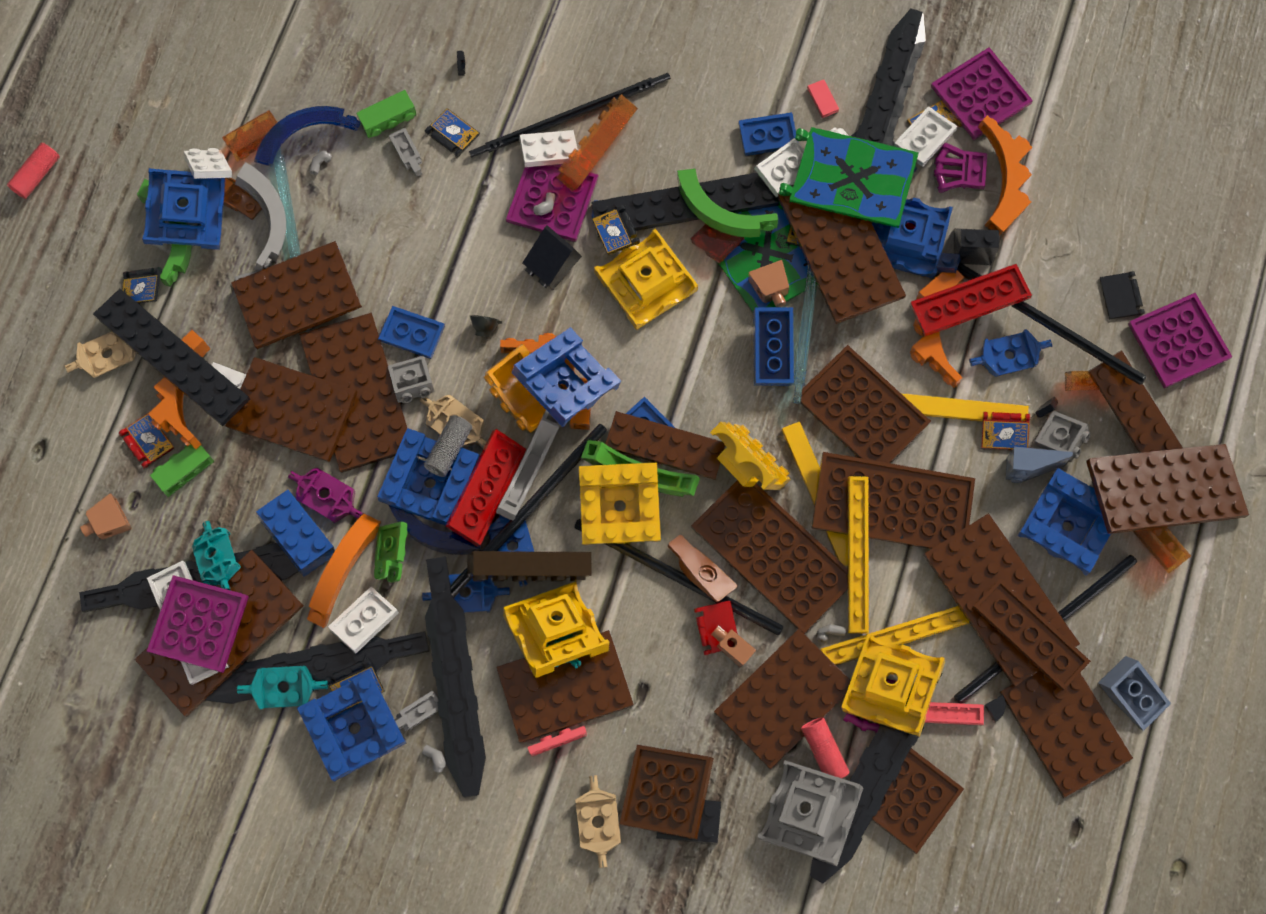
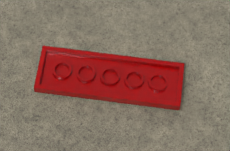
[910,264,1032,337]
[446,429,527,546]

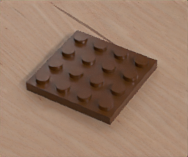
[619,745,714,840]
[872,748,964,854]

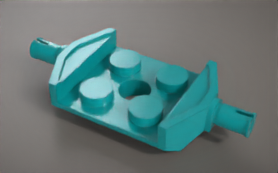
[192,521,241,591]
[237,666,328,709]

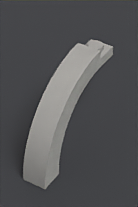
[235,162,286,272]
[496,410,560,521]

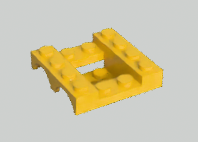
[594,228,698,330]
[710,422,791,490]
[579,463,661,545]
[503,581,609,678]
[841,634,945,737]

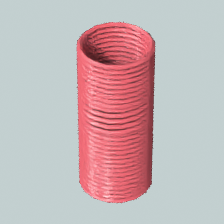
[7,142,60,199]
[801,717,850,778]

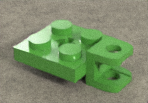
[374,522,407,583]

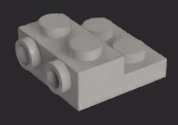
[388,355,435,403]
[1035,411,1090,462]

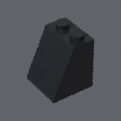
[522,225,582,290]
[954,228,999,265]

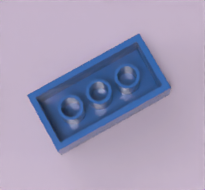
[753,307,794,386]
[256,490,335,577]

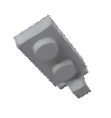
[389,128,422,177]
[395,690,439,731]

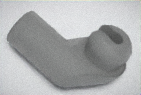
[309,150,332,175]
[533,193,555,216]
[816,624,846,642]
[422,745,446,773]

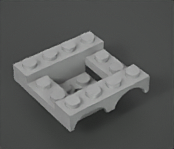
[758,760,863,866]

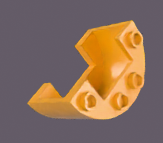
[483,344,546,433]

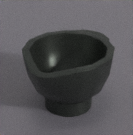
[470,315,503,338]

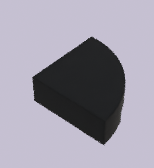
[457,51,466,76]
[1035,397,1058,418]
[985,695,1006,722]

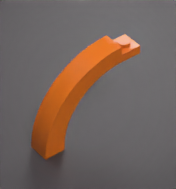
[307,513,381,628]

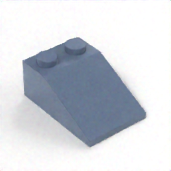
[1006,447,1073,483]
[1098,656,1171,731]

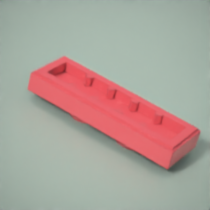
[925,702,984,726]
[527,726,587,757]

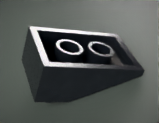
[656,800,721,845]

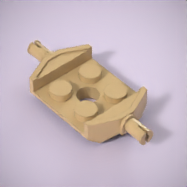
[65,332,136,378]
[420,395,487,449]
[575,775,621,868]

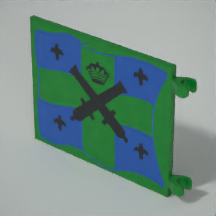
[779,127,919,228]
[697,200,817,313]

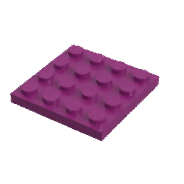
[931,47,1033,140]
[506,164,599,242]
[1128,293,1233,388]
[147,575,249,673]

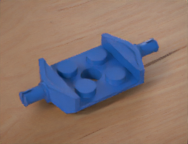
[969,329,1052,377]
[488,515,534,587]
[422,574,510,613]

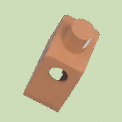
[748,260,789,307]
[80,493,132,539]
[711,626,756,667]

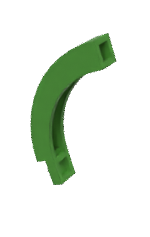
[677,168,778,237]
[137,179,192,287]
[581,440,700,497]

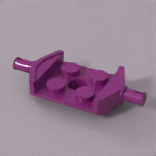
[288,468,364,524]

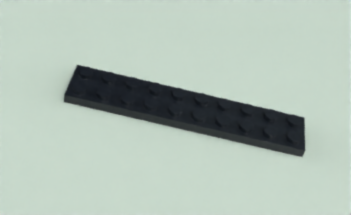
[591,173,779,238]
[93,289,250,426]

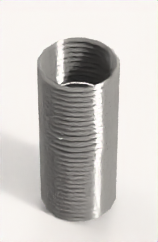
[424,415,472,477]

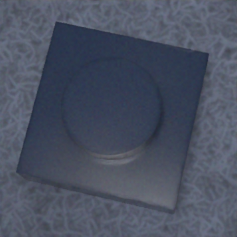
[937,253,961,273]

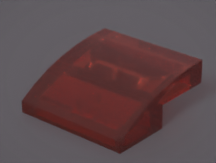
[690,224,745,263]

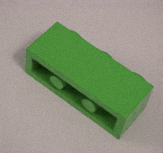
[356,90,417,138]
[150,444,214,497]

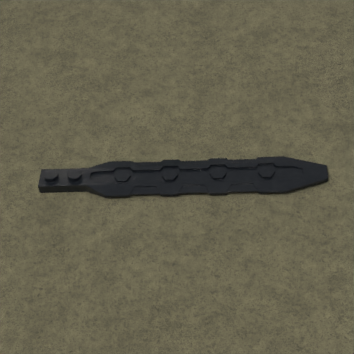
[856,8,925,146]
[79,543,299,613]
[425,556,486,798]
[204,631,429,704]
[809,673,942,884]

